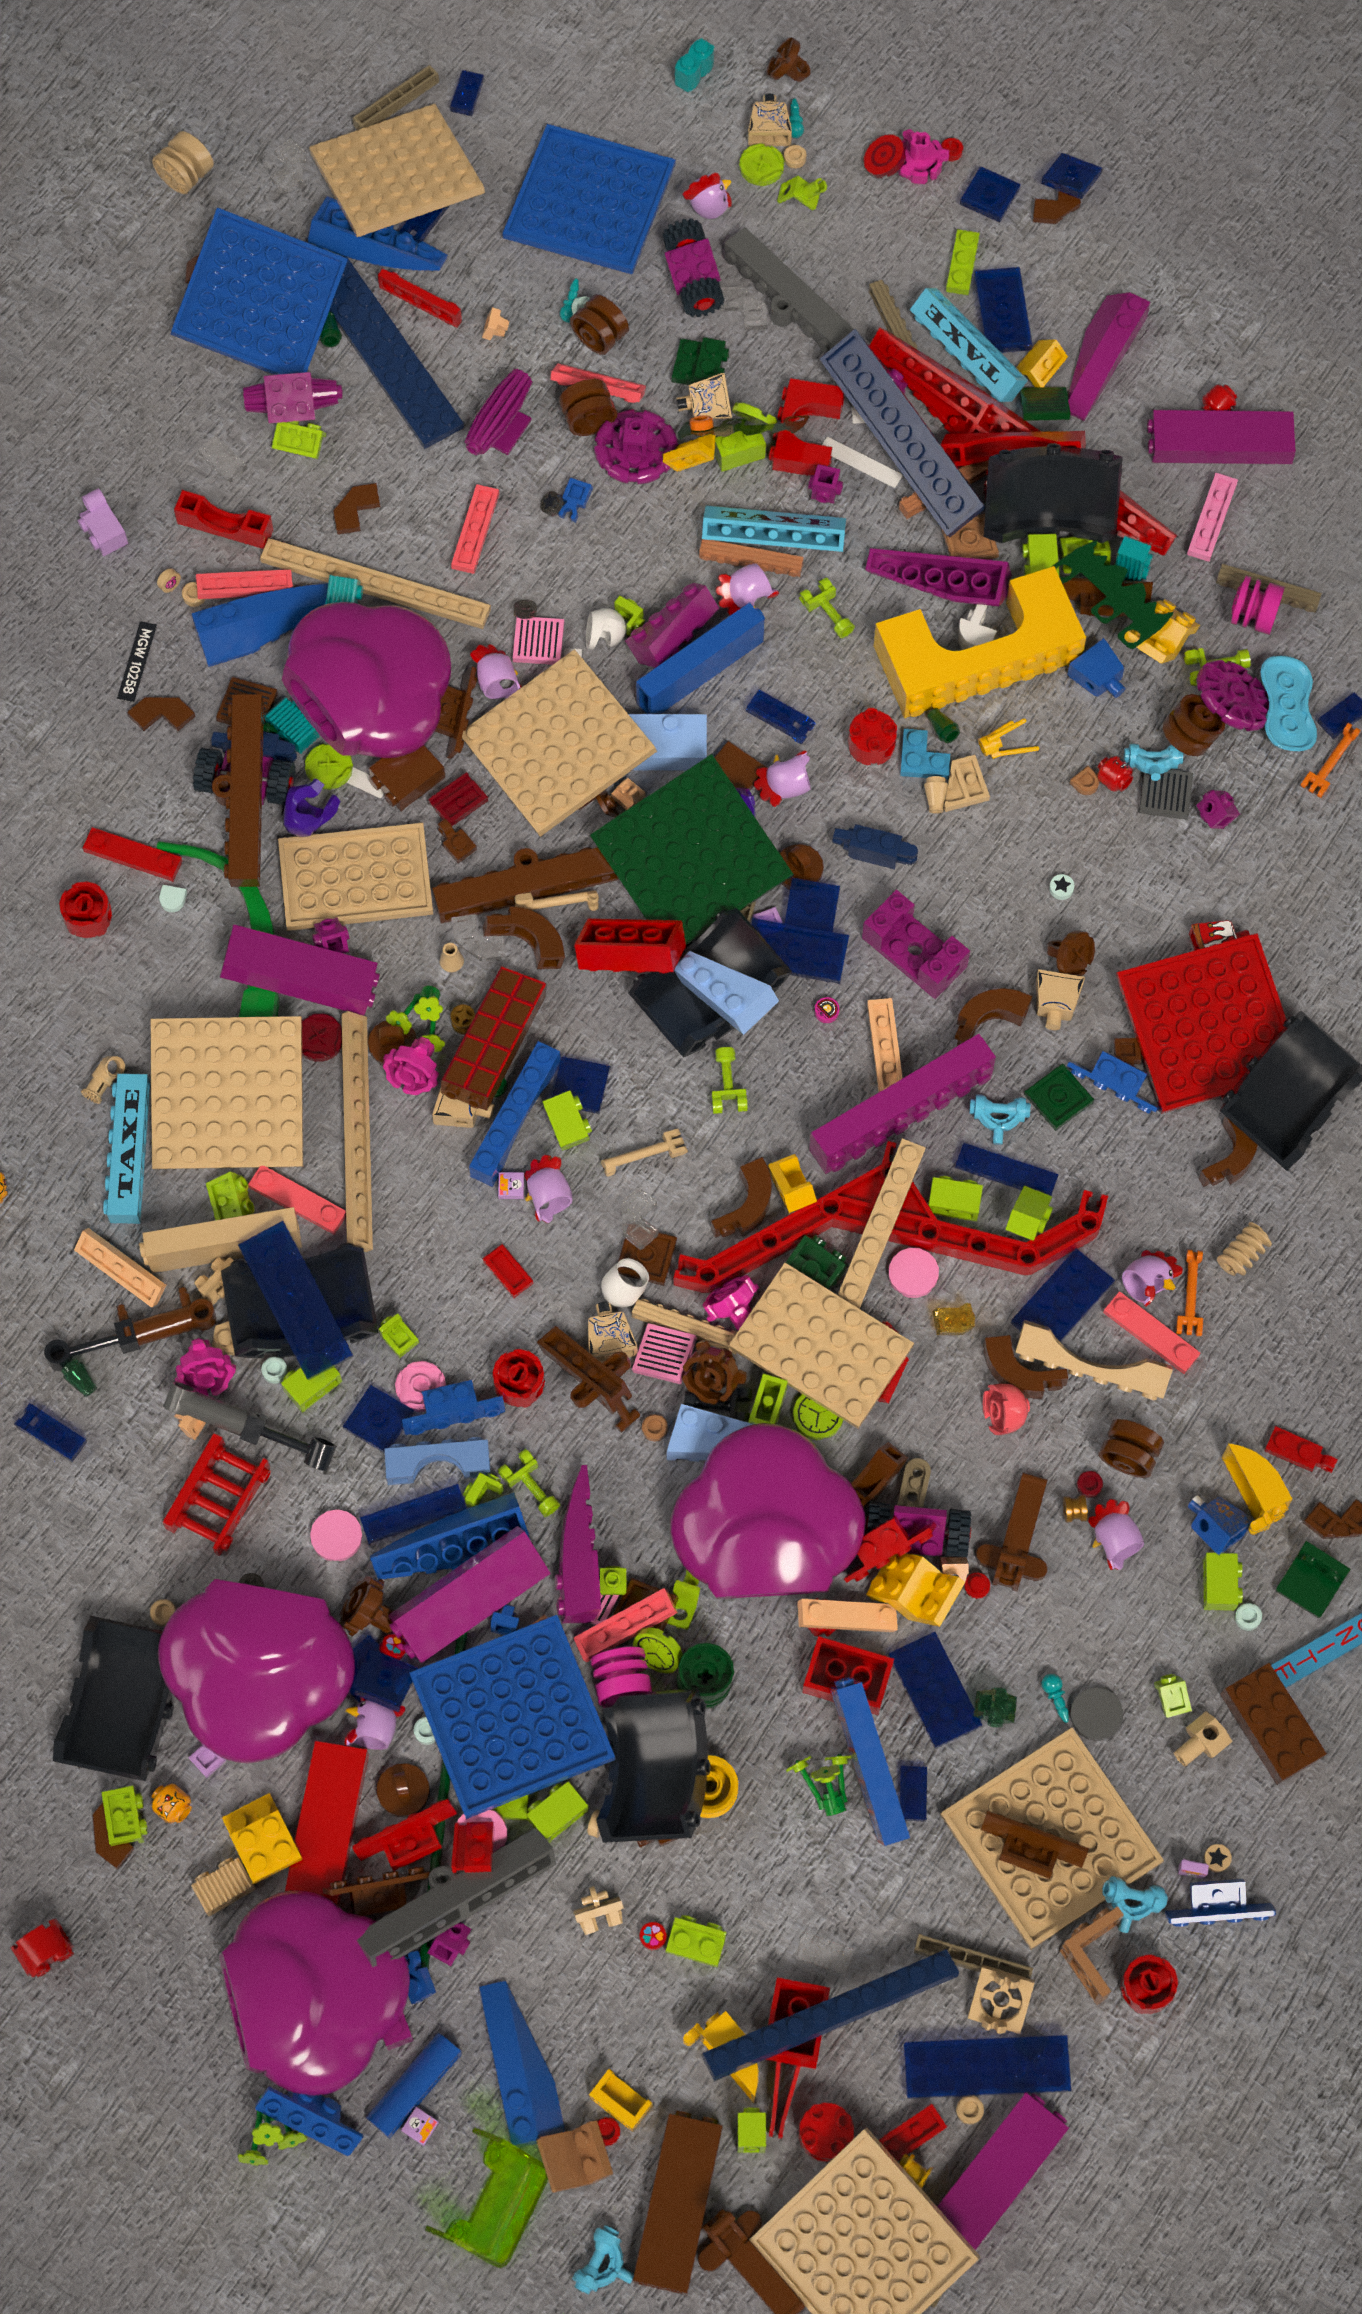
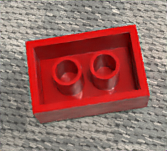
[802,1636,894,1715]

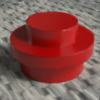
[964,1573,991,1599]

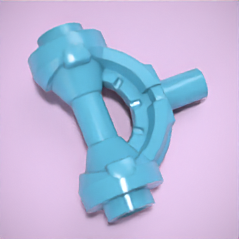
[1124,744,1183,781]
[969,1094,1031,1145]
[1102,1876,1167,1933]
[572,2225,634,2295]

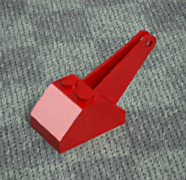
[766,1977,830,2139]

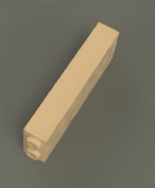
[139,1207,302,1273]

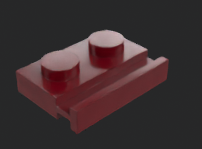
[428,772,488,826]

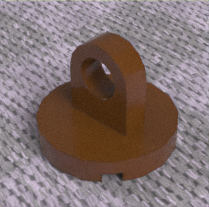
[767,37,811,82]
[780,844,824,891]
[1047,930,1095,976]
[368,1021,417,1066]
[377,1763,430,1817]

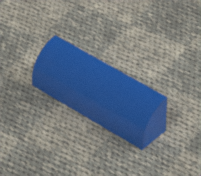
[365,2033,462,2139]

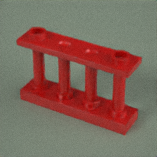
[162,1433,271,1556]

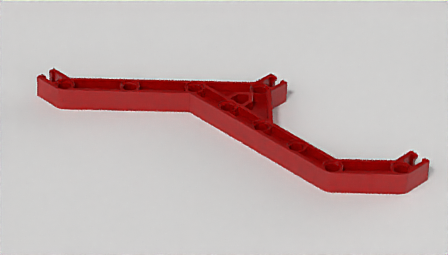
[674,1141,1108,1294]

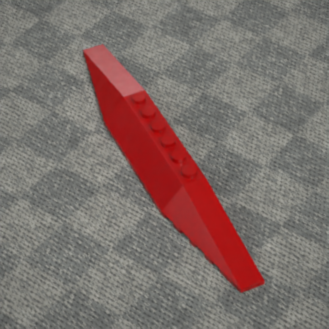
[869,327,1177,556]

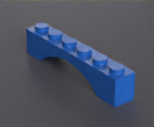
[469,1041,561,1187]

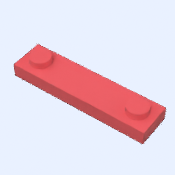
[550,363,646,403]
[451,484,499,574]
[196,569,293,599]
[248,1166,346,1235]
[1103,1291,1201,1374]
[573,1588,678,1663]

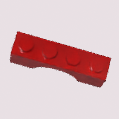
[174,490,274,549]

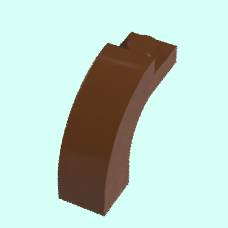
[483,906,565,969]
[954,988,1032,1046]
[1198,1116,1258,1187]
[711,1157,772,1238]
[983,1335,1068,1399]
[851,1442,908,1511]

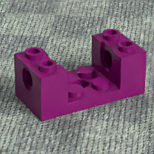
[862,889,970,999]

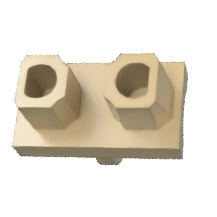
[194,1257,234,1305]
[573,1886,624,1935]

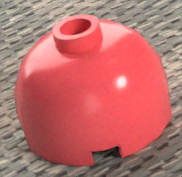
[983,1383,1030,1435]

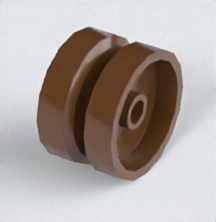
[570,294,629,355]
[559,379,617,436]
[1163,694,1225,757]
[1098,1419,1165,1478]

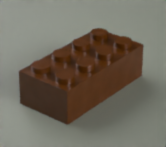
[1220,1662,1327,1785]

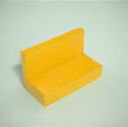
[1016,339,1068,388]
[663,434,716,472]

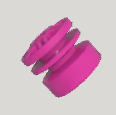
[1231,575,1285,635]
[590,1647,653,1706]

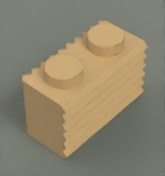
[191,1858,256,1917]

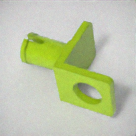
[777,175,827,210]
[667,1570,700,1630]

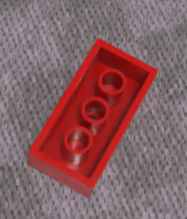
[574,918,686,973]

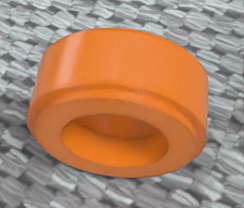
[690,415,714,431]

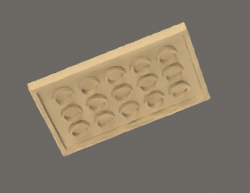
[278,823,433,931]
[729,1263,914,1429]

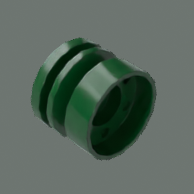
[676,1643,734,1709]

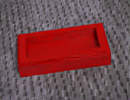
[482,1244,534,1299]

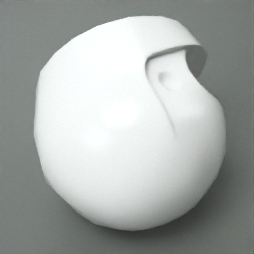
[586,608,626,650]
[601,1258,649,1308]

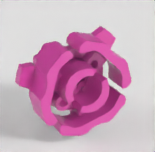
[897,129,949,184]
[383,1037,439,1095]
[702,1275,759,1331]
[175,1338,236,1396]

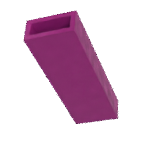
[1147,410,1296,464]
[220,924,380,1016]
[388,1526,551,1663]
[937,2093,1069,2250]

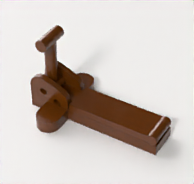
[537,1326,641,1433]
[976,1473,1048,1592]
[698,2209,805,2314]

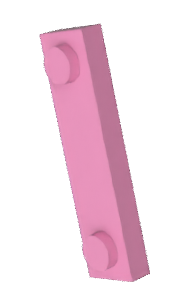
[1187,473,1238,562]

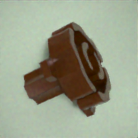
[682,1340,747,1404]
[339,1576,395,1637]

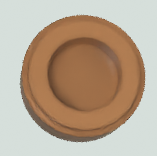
[642,1414,668,1442]

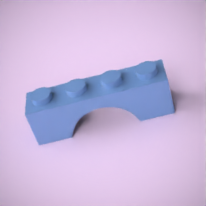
[384,1437,491,1485]

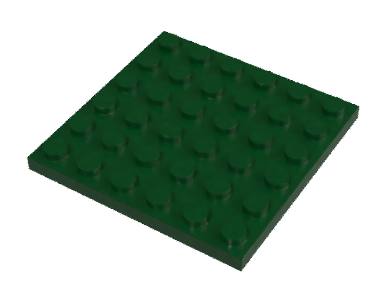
[590,754,794,948]

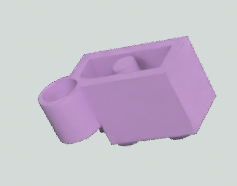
[77,488,128,557]

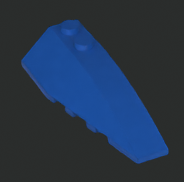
[308,196,448,271]
[191,583,328,667]
[370,1493,531,1580]
[479,1981,565,2150]

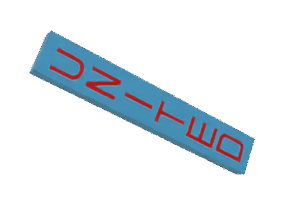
[1271,1613,1362,1688]

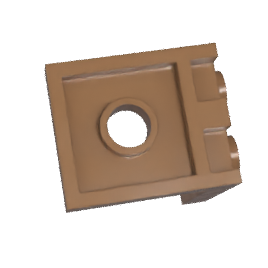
[1060,1906,1124,2005]

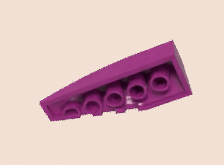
[1068,292,1150,421]
[865,548,1012,607]
[555,1465,601,1624]

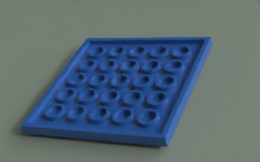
[503,124,676,275]
[170,207,348,375]
[409,1615,616,1819]

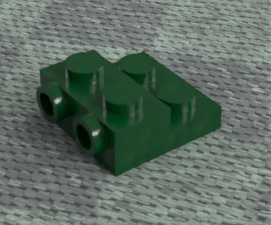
[671,337,730,385]
[785,1234,849,1290]

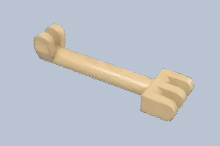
[515,890,599,911]
[601,1129,688,1177]

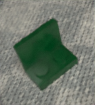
[1276,1541,1351,1618]

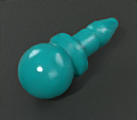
[789,98,804,139]
[560,278,579,323]
[1041,1673,1069,1723]

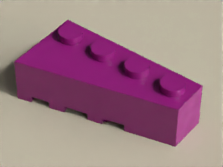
[625,583,719,668]

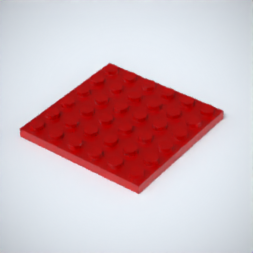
[1116,933,1286,1114]

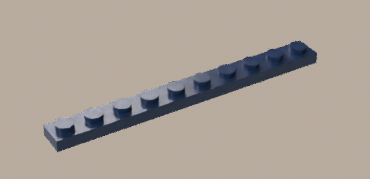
[702,1949,959,2081]

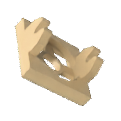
[968,1965,1035,2034]

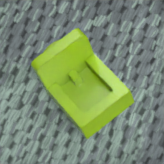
[614,595,645,637]
[379,1313,419,1358]
[463,1473,504,1508]
[600,1566,627,1595]

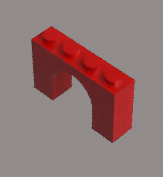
[769,378,844,476]

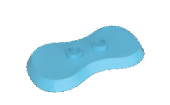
[1261,656,1317,751]

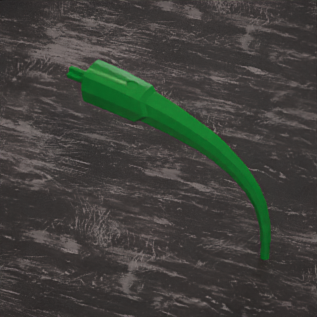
[157,841,280,1017]

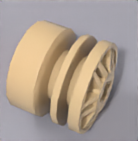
[152,131,214,194]

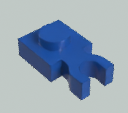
[558,478,593,523]
[406,1951,437,2004]

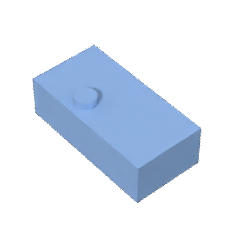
[628,714,707,771]

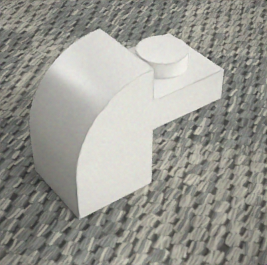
[958,604,997,650]

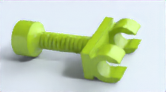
[799,577,855,638]
[1184,648,1251,686]
[712,1047,748,1114]
[497,1448,561,1517]

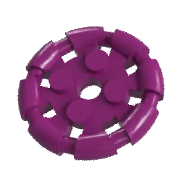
[594,409,678,484]
[1197,660,1269,731]

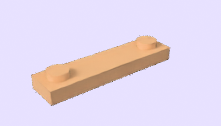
[867,998,903,1092]
[74,1228,166,1307]
[797,1599,898,1632]

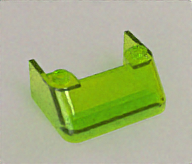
[425,2127,548,2268]

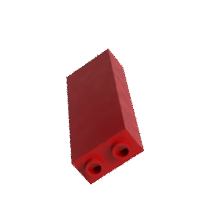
[285,1741,369,1906]

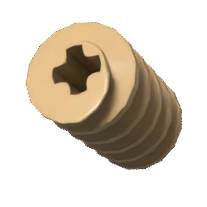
[1217,1222,1272,1276]

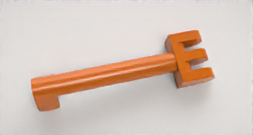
[1300,722,1361,798]
[1176,1249,1203,1337]

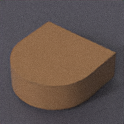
[1070,766,1099,795]

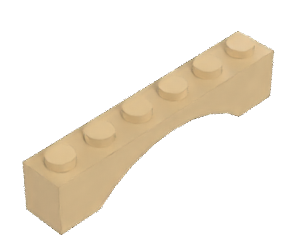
[1015,1320,1173,1400]

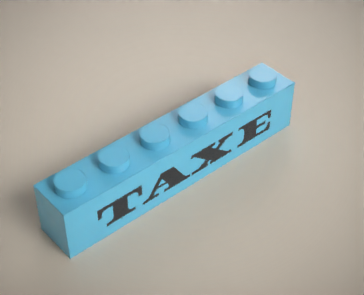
[910,288,1028,402]
[702,506,846,552]
[103,1074,151,1224]

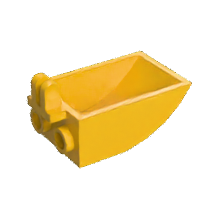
[1222,1443,1292,1535]
[683,2011,758,2103]

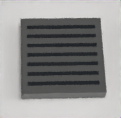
[1139,770,1193,820]

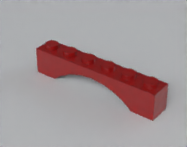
[941,431,1086,466]

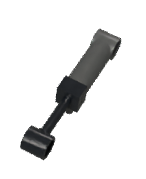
[163,1382,337,1471]

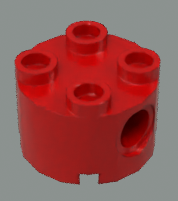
[848,708,897,766]
[59,881,112,938]
[493,1349,545,1408]
[10,1918,74,1978]
[1120,1954,1178,2014]
[798,2103,854,2162]

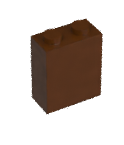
[369,745,446,811]

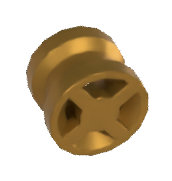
[450,1004,475,1034]
[1063,1495,1087,1523]

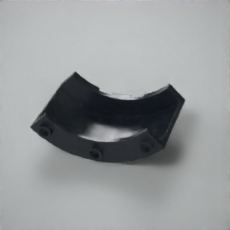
[984,443,1123,544]
[628,908,792,1057]
[1220,1011,1362,1171]
[221,1243,379,1358]
[52,1616,174,1781]
[596,1689,711,1843]

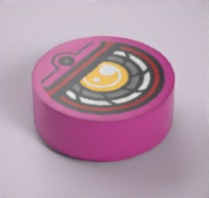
[814,997,839,1023]

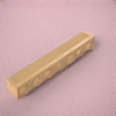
[632,1299,737,1354]

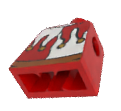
[1189,921,1250,950]

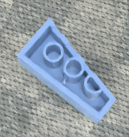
[674,951,779,1035]
[667,1404,752,1462]

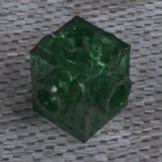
[974,1687,1017,1728]

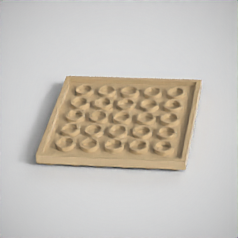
[309,104,485,237]
[462,649,657,837]
[151,1016,304,1169]
[940,1728,1164,1950]
[749,2128,981,2314]

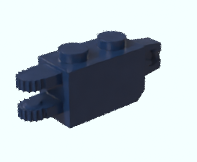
[211,732,297,763]
[832,824,918,869]

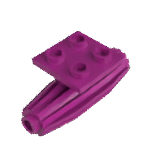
[465,369,532,455]
[243,372,343,423]

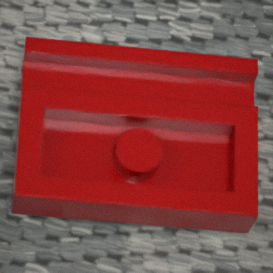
[451,1822,495,1873]

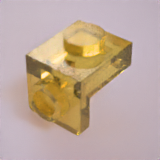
[932,1303,975,1335]

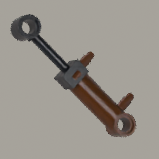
[44,1287,217,1371]

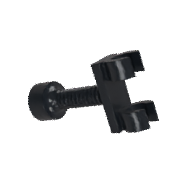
[684,1387,752,1423]

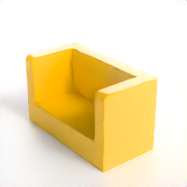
[768,1154,817,1213]
[589,2069,653,2132]

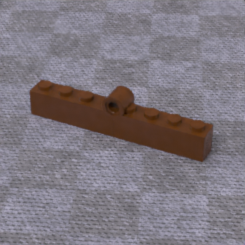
[212,694,264,887]
[432,847,619,924]

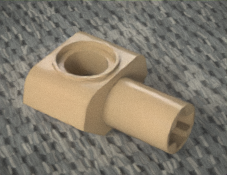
[1174,1711,1232,1767]

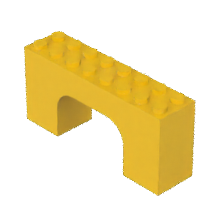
[874,566,1086,718]

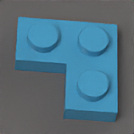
[900,729,950,780]

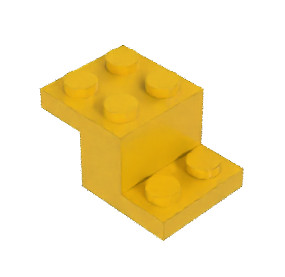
[1125,599,1200,664]
[866,1553,965,1627]
[221,1793,302,1884]

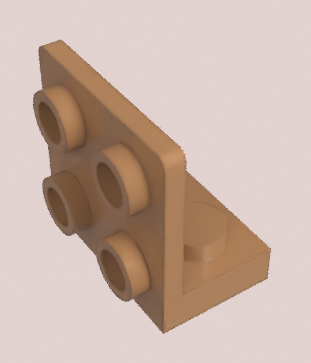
[537,2120,613,2193]

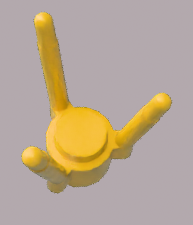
[978,718,1040,759]

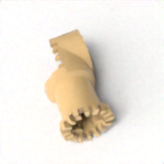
[81,1056,125,1104]

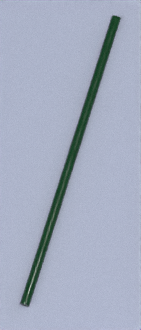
[420,1632,468,1971]

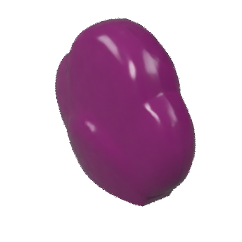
[282,602,451,758]
[670,1423,865,1599]
[158,1579,355,1763]
[219,1890,410,2095]

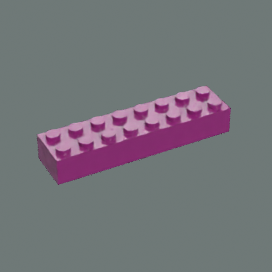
[809,1034,996,1174]

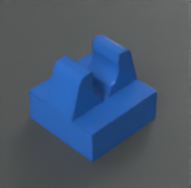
[491,1604,519,1635]

